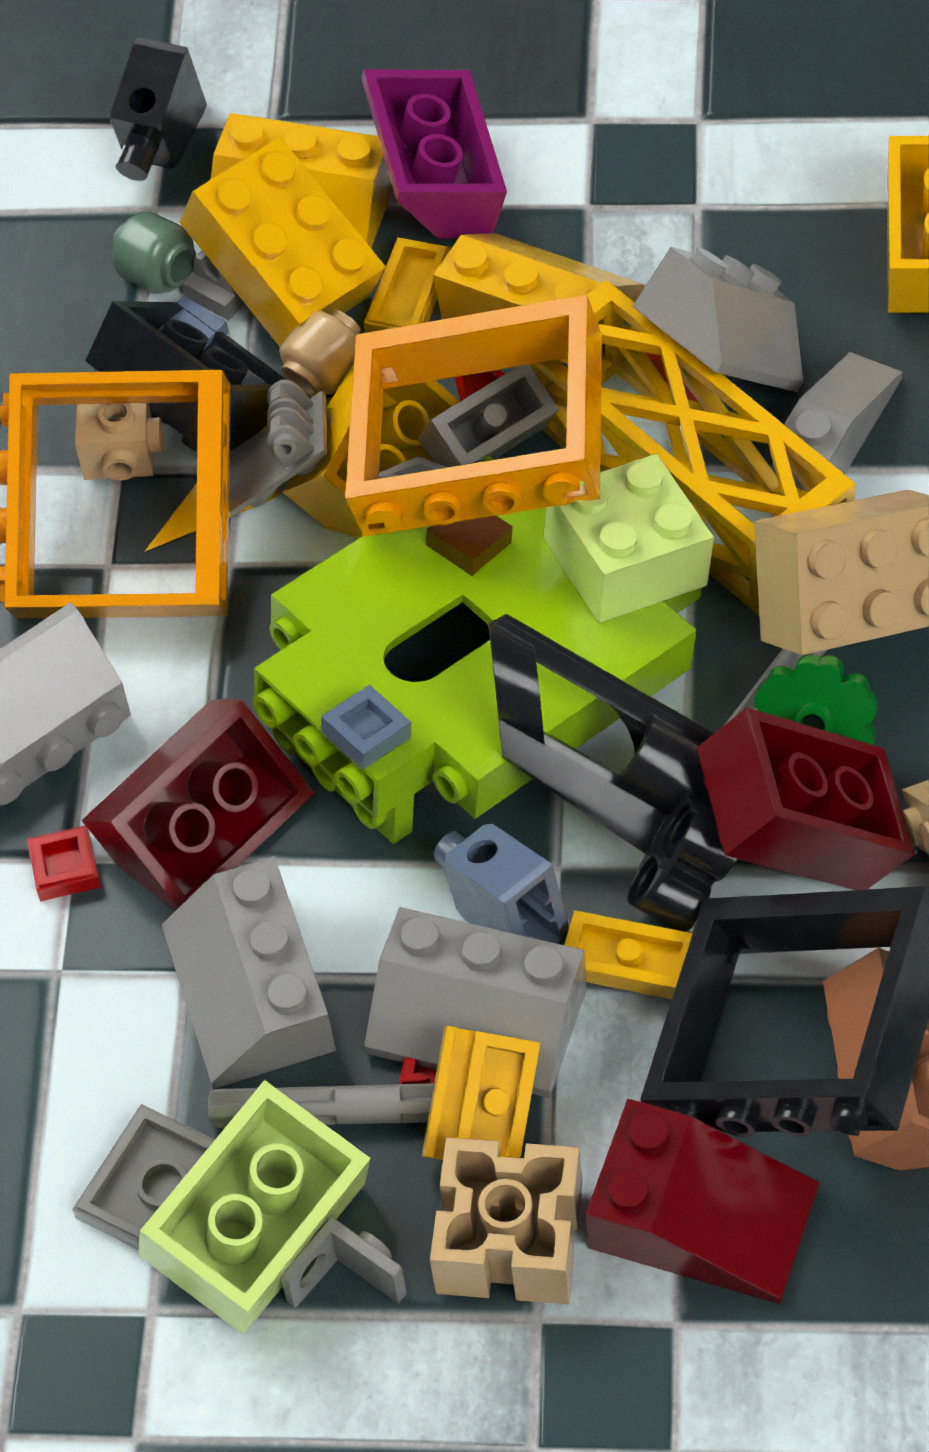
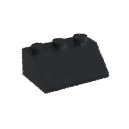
[85,301,287,452]

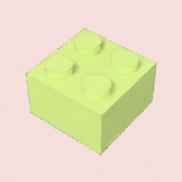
[543,453,714,623]

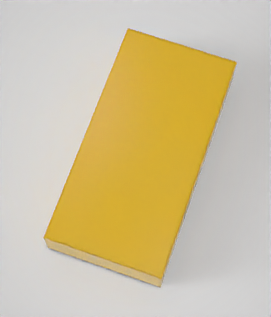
[364,237,451,333]

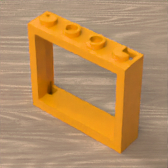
[345,294,602,537]
[0,370,230,619]

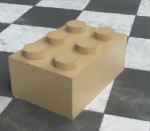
[754,489,929,655]

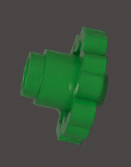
[754,654,879,745]

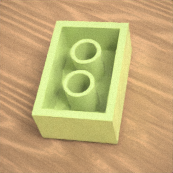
[138,1080,371,1335]

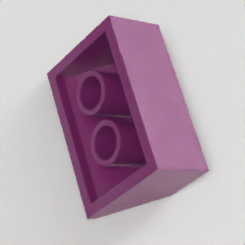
[361,69,507,239]

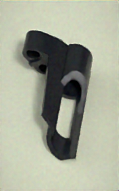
[488,613,737,932]

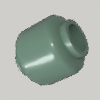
[112,212,196,294]

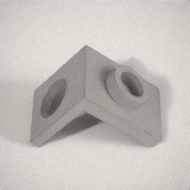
[280,1217,407,1308]

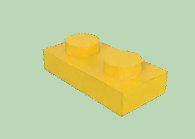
[564,910,693,999]

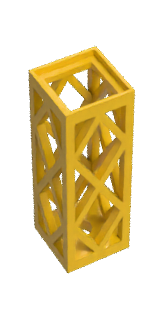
[530,279,855,616]

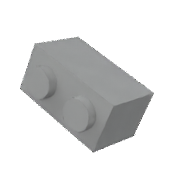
[418,364,560,467]

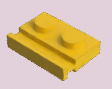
[422,1026,540,1160]

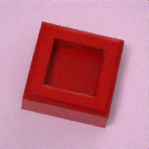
[27,826,101,902]

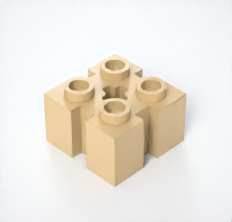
[430,1137,583,1304]

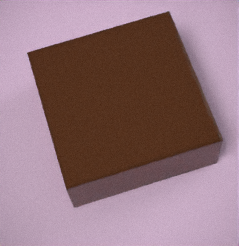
[426,516,513,576]

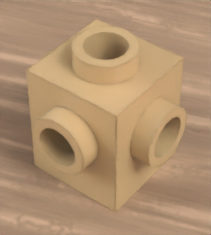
[75,403,164,480]

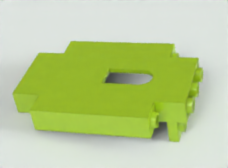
[253,456,702,845]

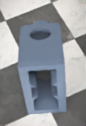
[434,824,569,945]

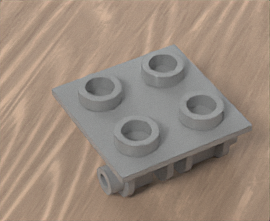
[229,380,327,516]

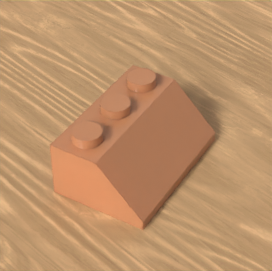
[823,947,929,1171]

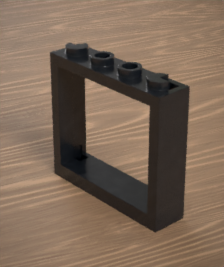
[640,886,929,1137]

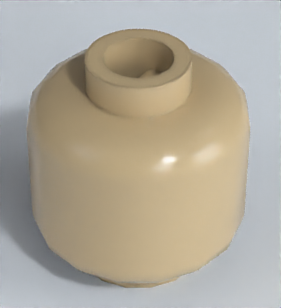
[279,309,361,397]

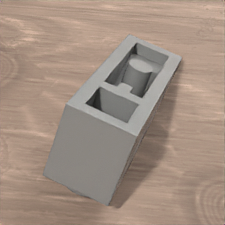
[773,352,902,491]

